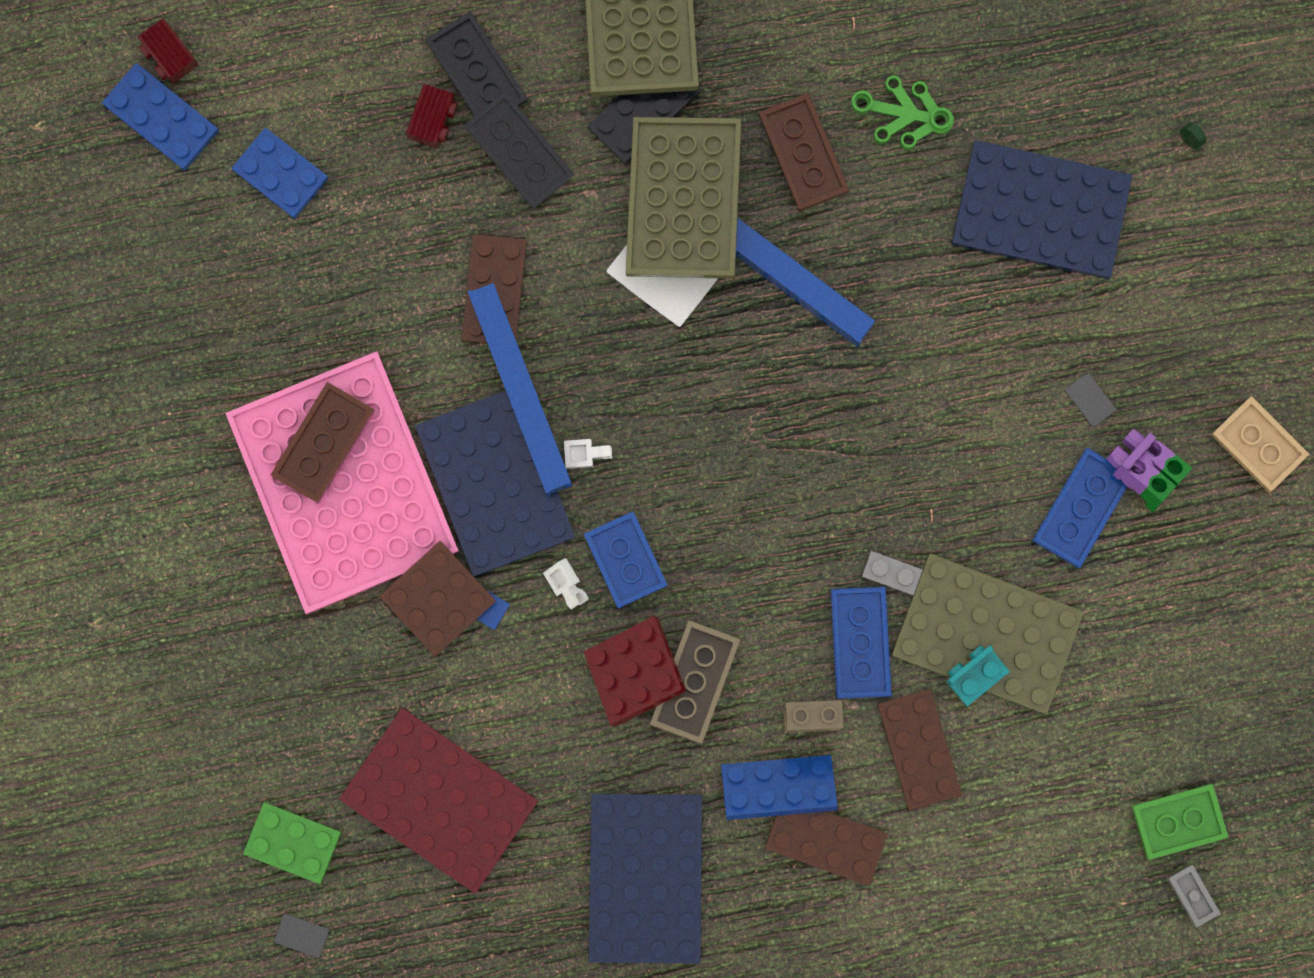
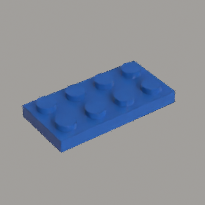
[102,63,219,171]
[721,755,837,820]

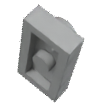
[861,551,923,596]
[1167,865,1221,928]

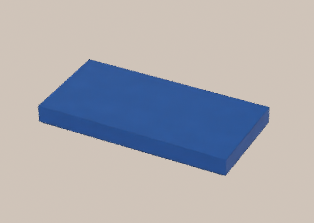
[1032,448,1127,569]
[830,587,892,699]

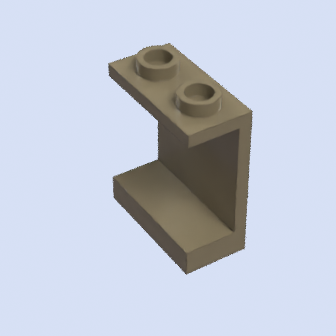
[783,700,843,733]

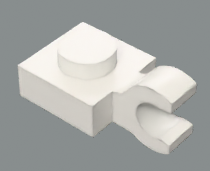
[564,439,612,469]
[543,558,588,609]

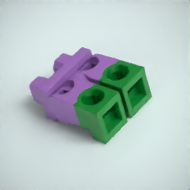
[1107,429,1192,512]

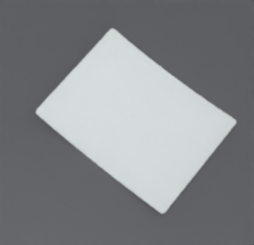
[607,245,718,327]

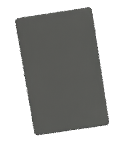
[1065,373,1116,427]
[274,914,329,958]

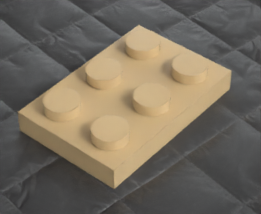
[1211,396,1309,493]

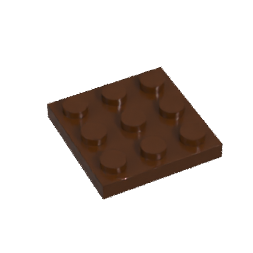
[379,540,496,656]

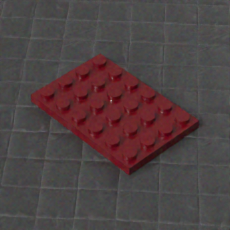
[339,708,538,894]

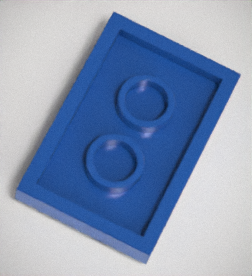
[231,127,329,219]
[584,511,668,609]

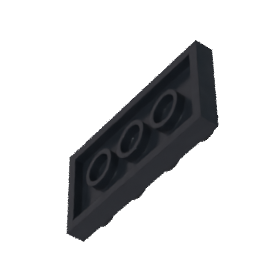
[425,11,528,116]
[587,88,701,165]
[464,91,575,209]

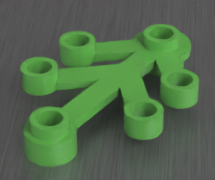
[851,75,954,150]

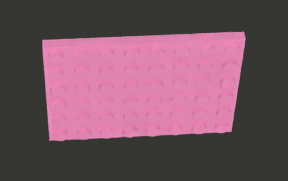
[225,352,459,615]

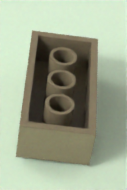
[650,620,741,745]

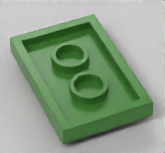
[1131,784,1229,860]
[243,802,342,884]

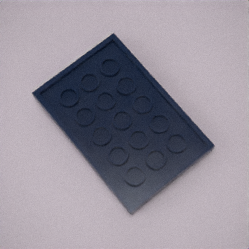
[951,140,1132,280]
[415,390,575,577]
[589,794,702,964]

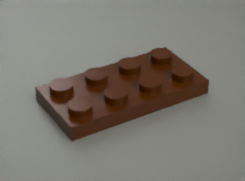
[758,93,849,212]
[461,234,527,344]
[271,382,375,504]
[877,689,962,811]
[764,812,888,886]

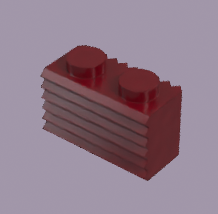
[138,18,198,84]
[406,84,458,149]

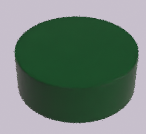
[1180,123,1207,150]

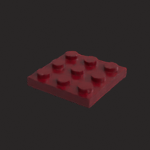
[584,616,686,727]

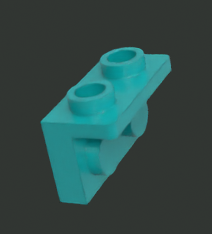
[945,645,1010,707]

